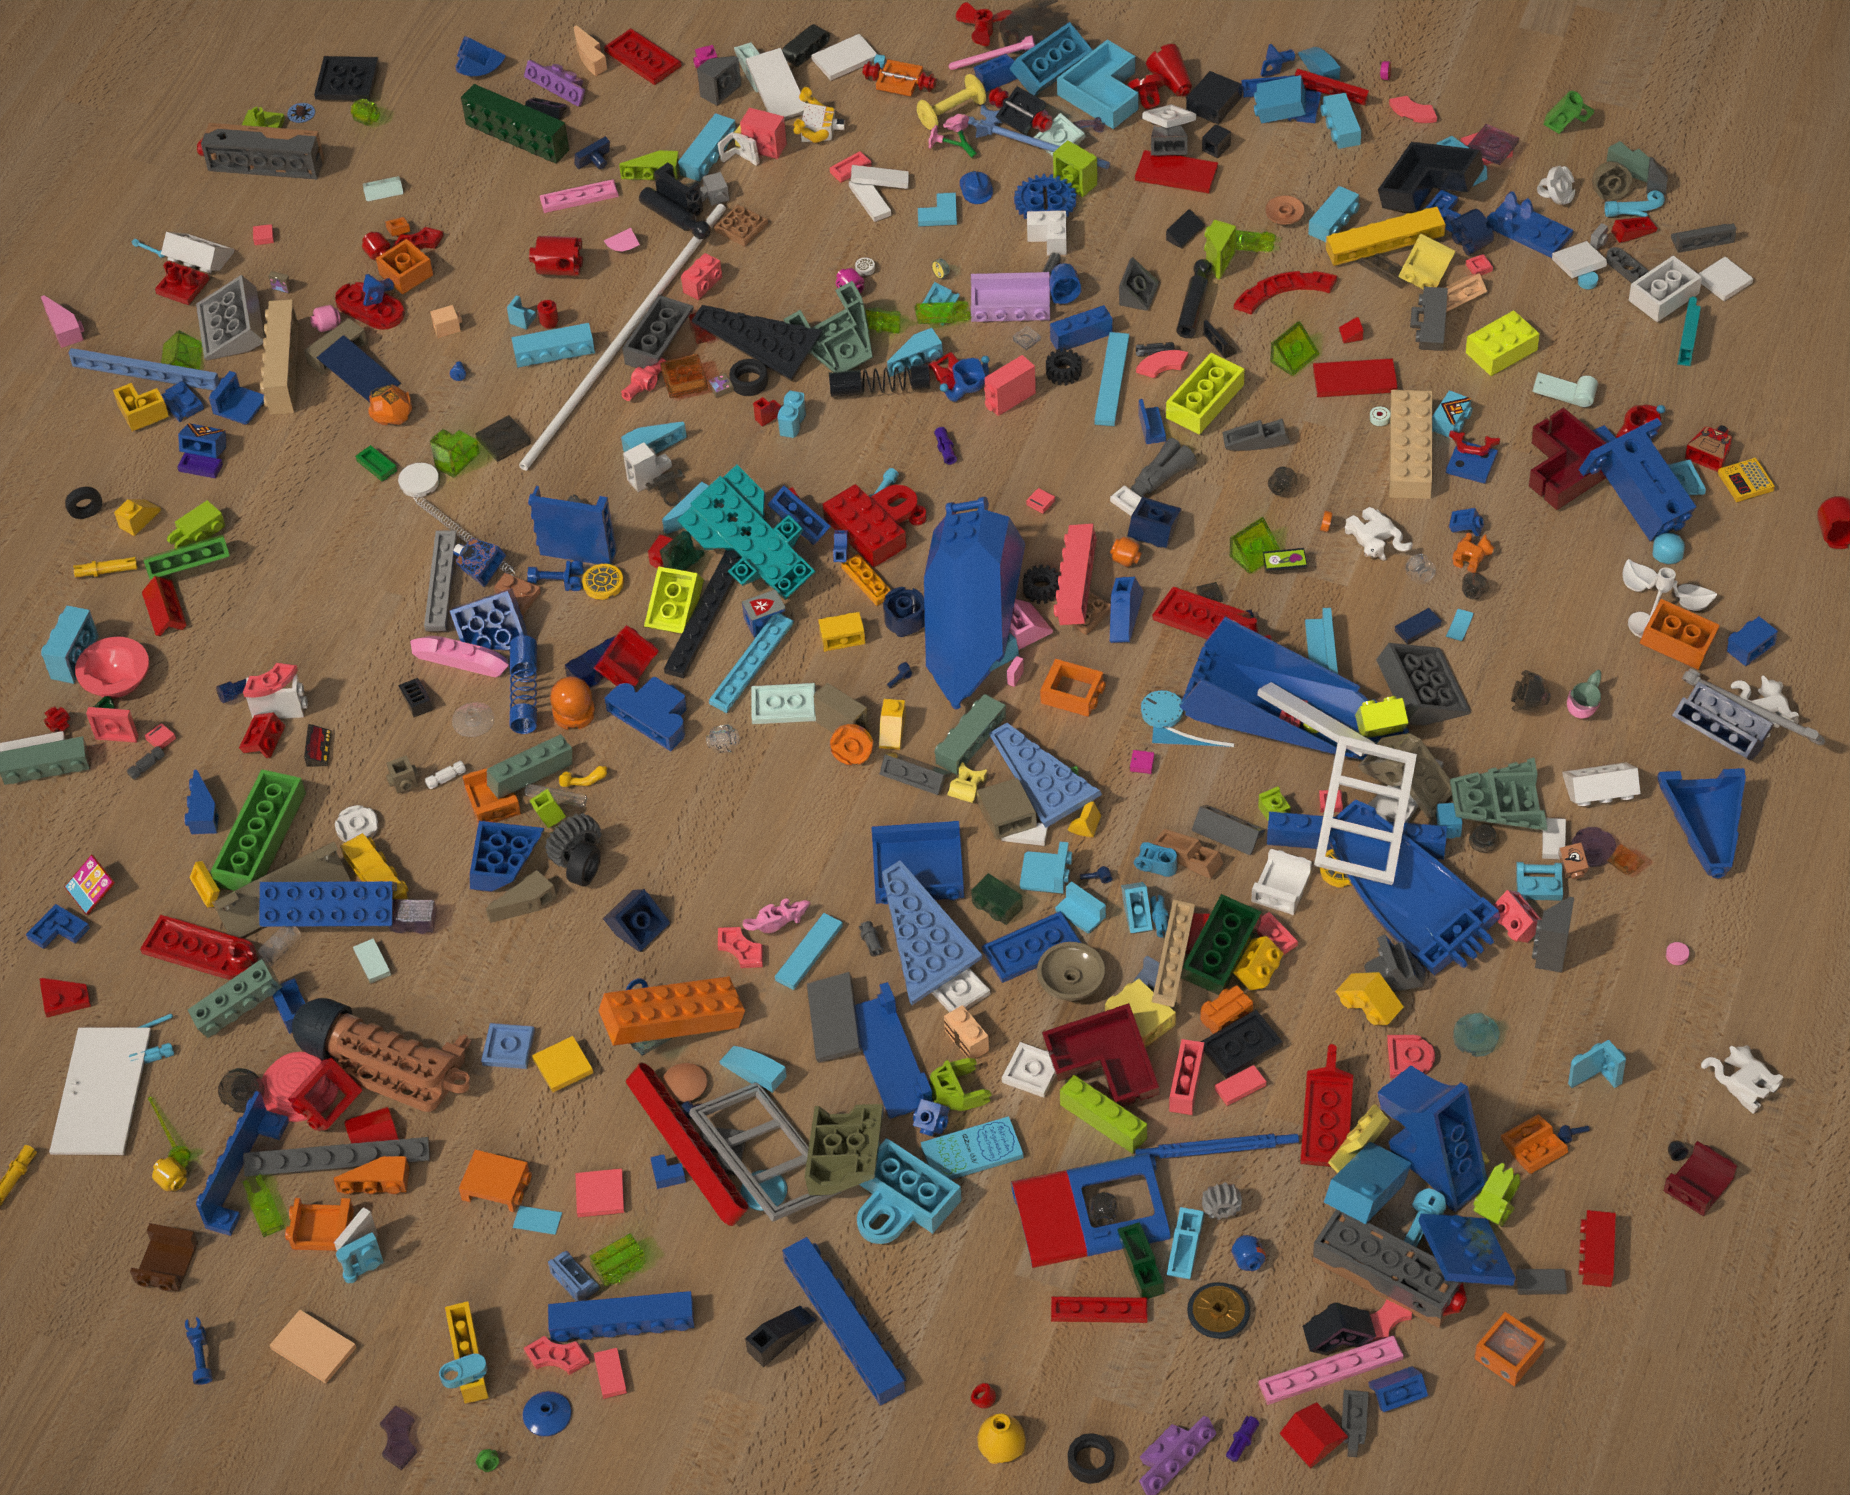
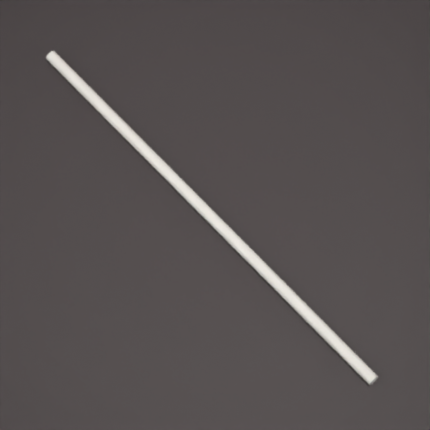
[519,204,726,471]

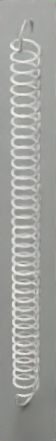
[413,493,516,577]

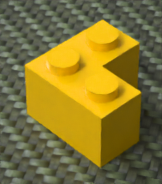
[113,383,169,431]
[1335,972,1404,1025]

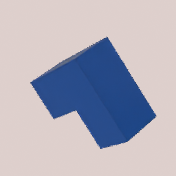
[833,530,848,562]
[650,1154,686,1189]

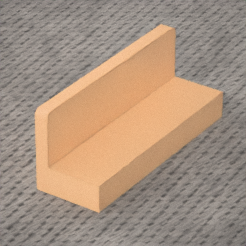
[1444,273,1487,312]

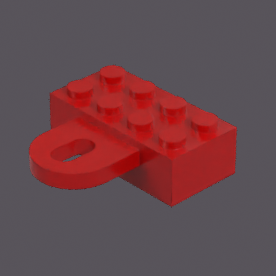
[823,484,918,568]

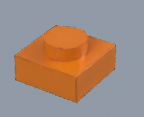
[385,217,410,236]

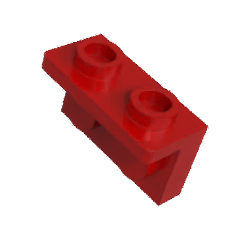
[239,712,285,758]

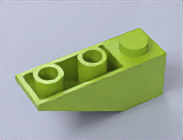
[619,150,679,180]

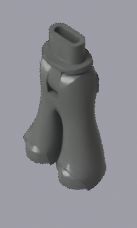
[1131,438,1197,497]

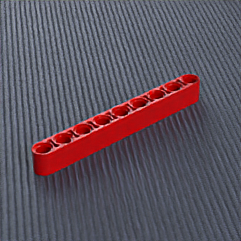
[626,1062,749,1226]

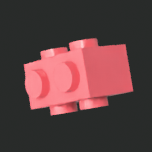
[681,253,722,300]
[1493,890,1542,943]

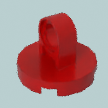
[1128,74,1165,110]

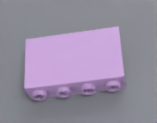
[971,272,1050,322]

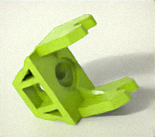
[929,1058,992,1111]
[1473,1163,1521,1227]

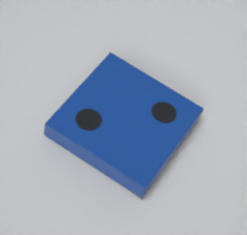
[1446,441,1498,484]

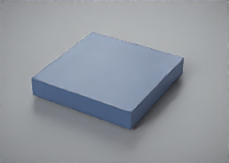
[481,1023,535,1069]

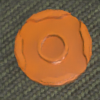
[830,724,873,765]

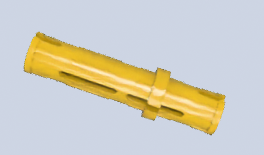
[73,557,138,578]
[0,1145,37,1206]

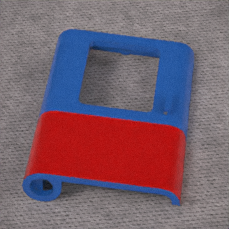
[1011,1153,1170,1268]

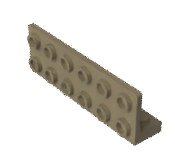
[212,842,350,938]

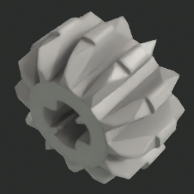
[1202,1182,1242,1220]

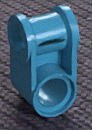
[1133,842,1178,877]

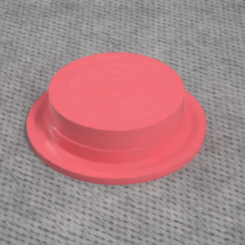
[75,637,149,698]
[259,1052,339,1122]

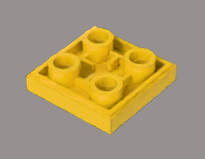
[532,1036,593,1093]

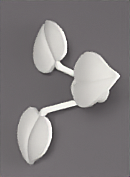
[1623,559,1717,638]

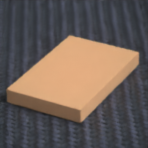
[270,1310,356,1384]

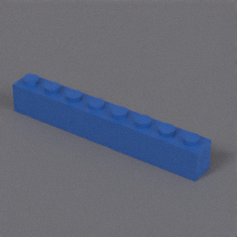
[1267,812,1447,860]
[782,1237,906,1406]

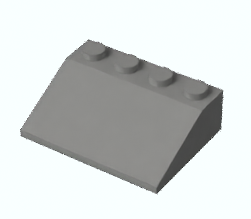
[196,275,265,360]

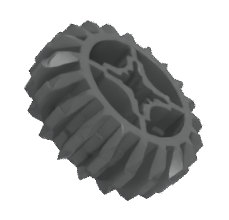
[545,813,602,868]

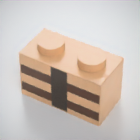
[944,1005,989,1059]

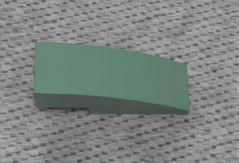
[1607,141,1650,183]

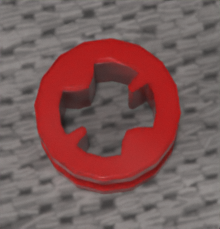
[908,505,927,526]

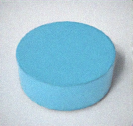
[1578,271,1598,289]

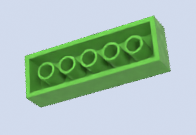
[211,769,306,891]

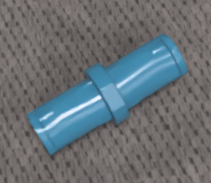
[1150,895,1169,938]

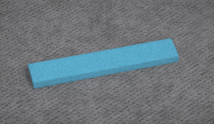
[1095,332,1129,426]
[709,613,794,714]

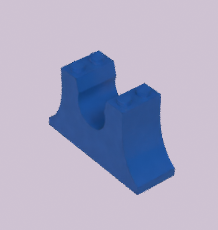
[1377,1065,1487,1212]

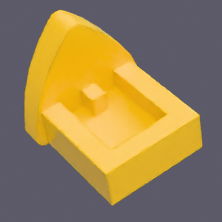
[1068,802,1101,838]

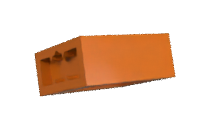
[1040,659,1106,717]

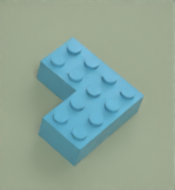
[1057,39,1138,129]

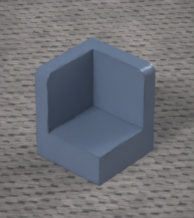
[1134,956,1160,992]

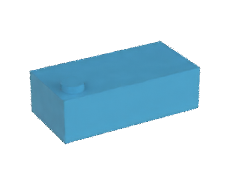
[1010,22,1093,96]
[1324,1142,1412,1224]

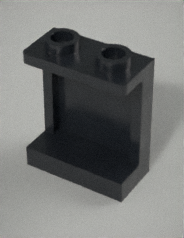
[654,162,703,216]

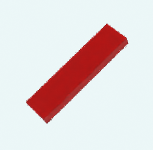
[1295,68,1369,105]
[1051,1296,1147,1323]

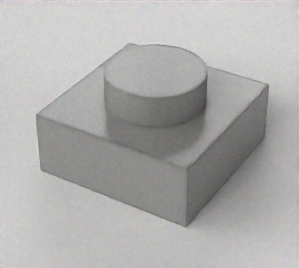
[1590,223,1609,250]

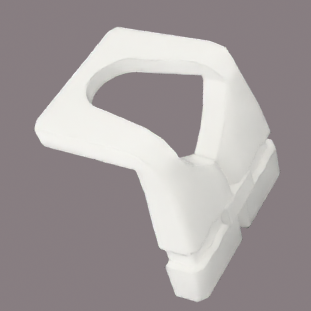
[718,132,760,166]

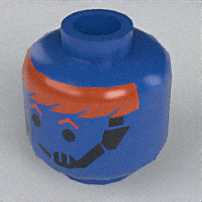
[1231,1235,1266,1271]

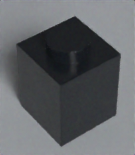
[1202,124,1231,158]

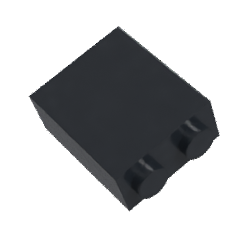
[1186,71,1242,125]

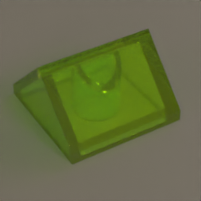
[1270,321,1320,376]
[161,330,203,370]
[1229,517,1280,573]

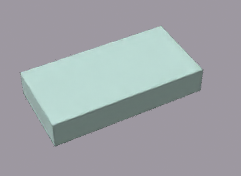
[353,938,391,984]

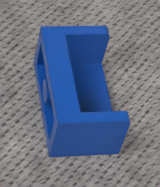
[272,978,305,1034]

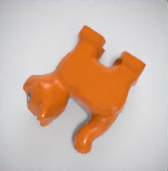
[1452,532,1495,573]

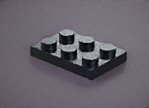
[1200,1010,1283,1079]

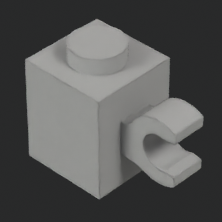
[700,172,729,206]

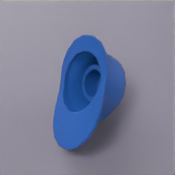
[960,171,993,204]

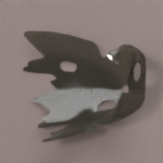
[999,0,1090,54]

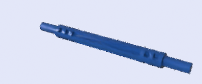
[1135,1133,1299,1159]

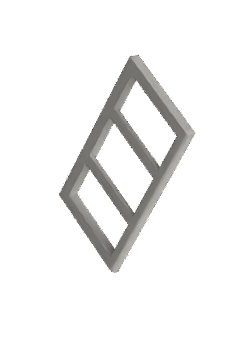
[689,1083,842,1222]

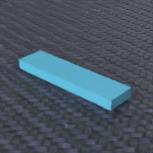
[775,913,843,990]

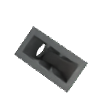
[1151,125,1188,155]

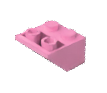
[1009,599,1053,650]

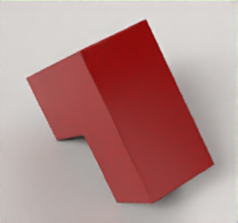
[753,397,781,427]

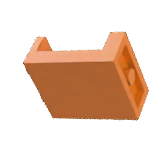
[462,766,521,823]
[459,1149,532,1212]
[285,1198,354,1251]

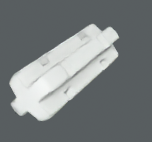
[425,761,466,789]

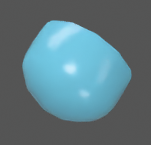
[1652,533,1685,564]

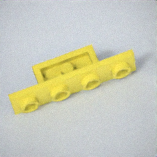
[1328,1104,1390,1173]

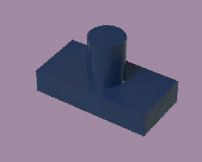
[574,136,610,170]

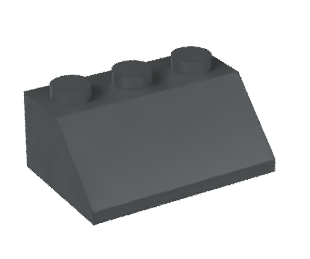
[1532,897,1574,973]

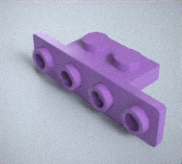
[524,60,585,106]
[1139,1416,1216,1495]

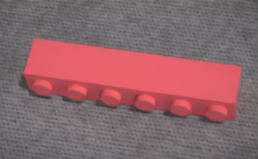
[1054,524,1097,625]

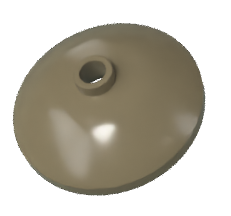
[1037,942,1105,1001]

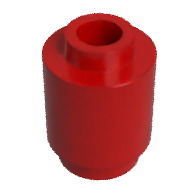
[537,300,559,329]

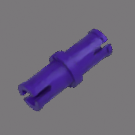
[934,427,957,465]

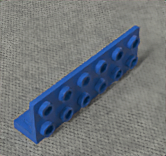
[259,881,397,927]
[856,982,933,1119]
[196,1091,289,1236]

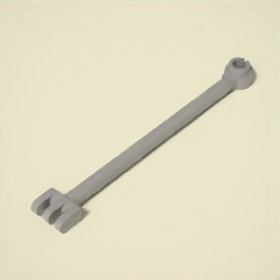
[1681,668,1825,746]

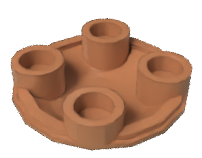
[662,1063,708,1105]

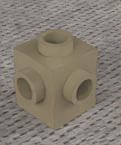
[386,755,419,794]

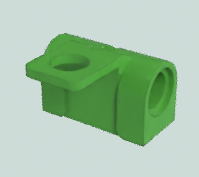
[1543,91,1594,134]

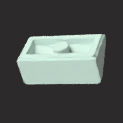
[362,176,403,201]

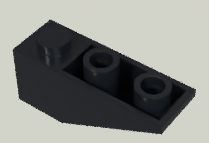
[745,1306,817,1368]

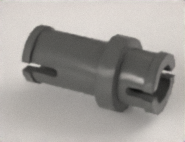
[859,921,884,957]

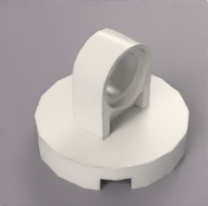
[1537,166,1575,205]

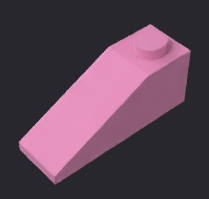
[41,295,84,348]

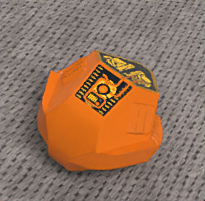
[368,384,412,425]

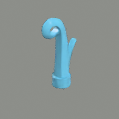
[1604,190,1665,217]

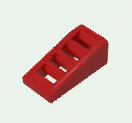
[1611,216,1658,243]

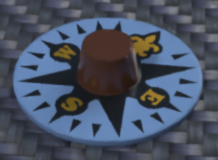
[287,103,315,123]

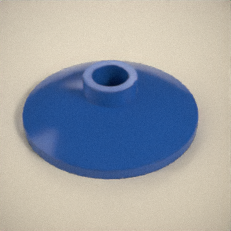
[523,1391,571,1436]

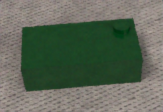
[1181,894,1262,995]

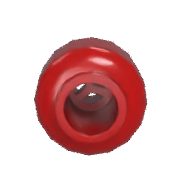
[362,232,391,260]

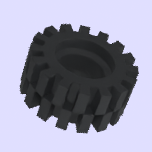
[1046,348,1082,386]
[1023,564,1059,604]

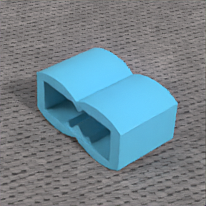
[778,390,806,438]

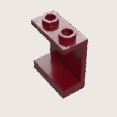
[1663,1141,1738,1217]

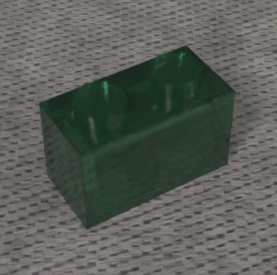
[971,873,1023,925]

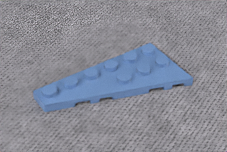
[989,723,1102,828]

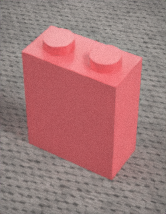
[984,355,1036,416]

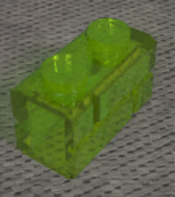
[589,1233,646,1286]

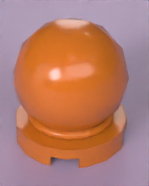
[550,676,595,730]

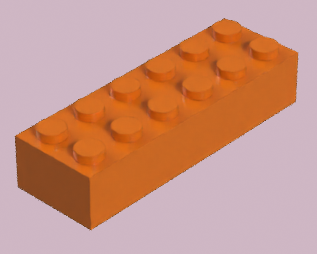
[598,976,745,1046]

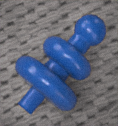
[450,361,466,381]

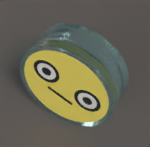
[932,258,950,279]

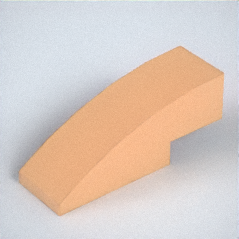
[574,25,607,76]

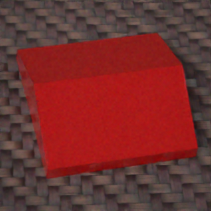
[344,1107,399,1144]
[1279,1402,1348,1469]

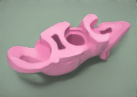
[743,898,810,933]

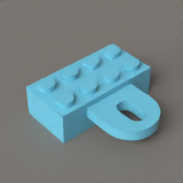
[857,1138,962,1244]

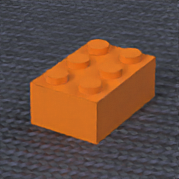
[1640,599,1720,670]

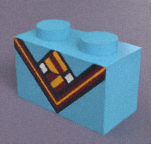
[1432,390,1473,439]

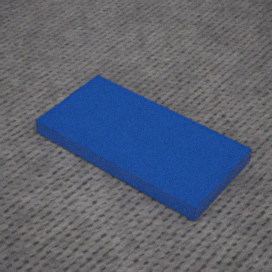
[982,911,1081,983]

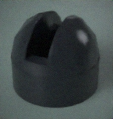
[1668,1140,1689,1161]

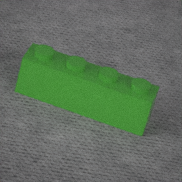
[143,535,230,579]

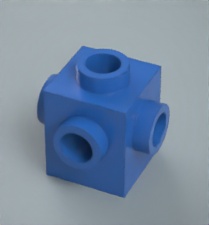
[913,1099,950,1137]

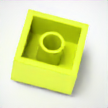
[1355,696,1408,738]

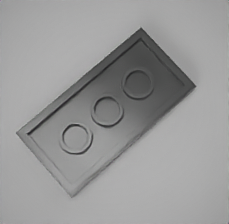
[807,972,861,1063]

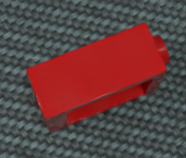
[288,1058,363,1131]

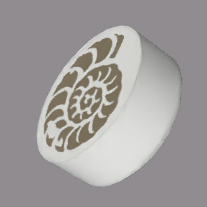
[855,258,875,276]

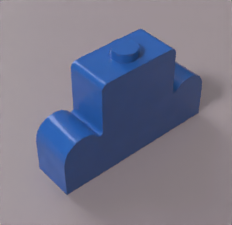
[604,677,687,751]

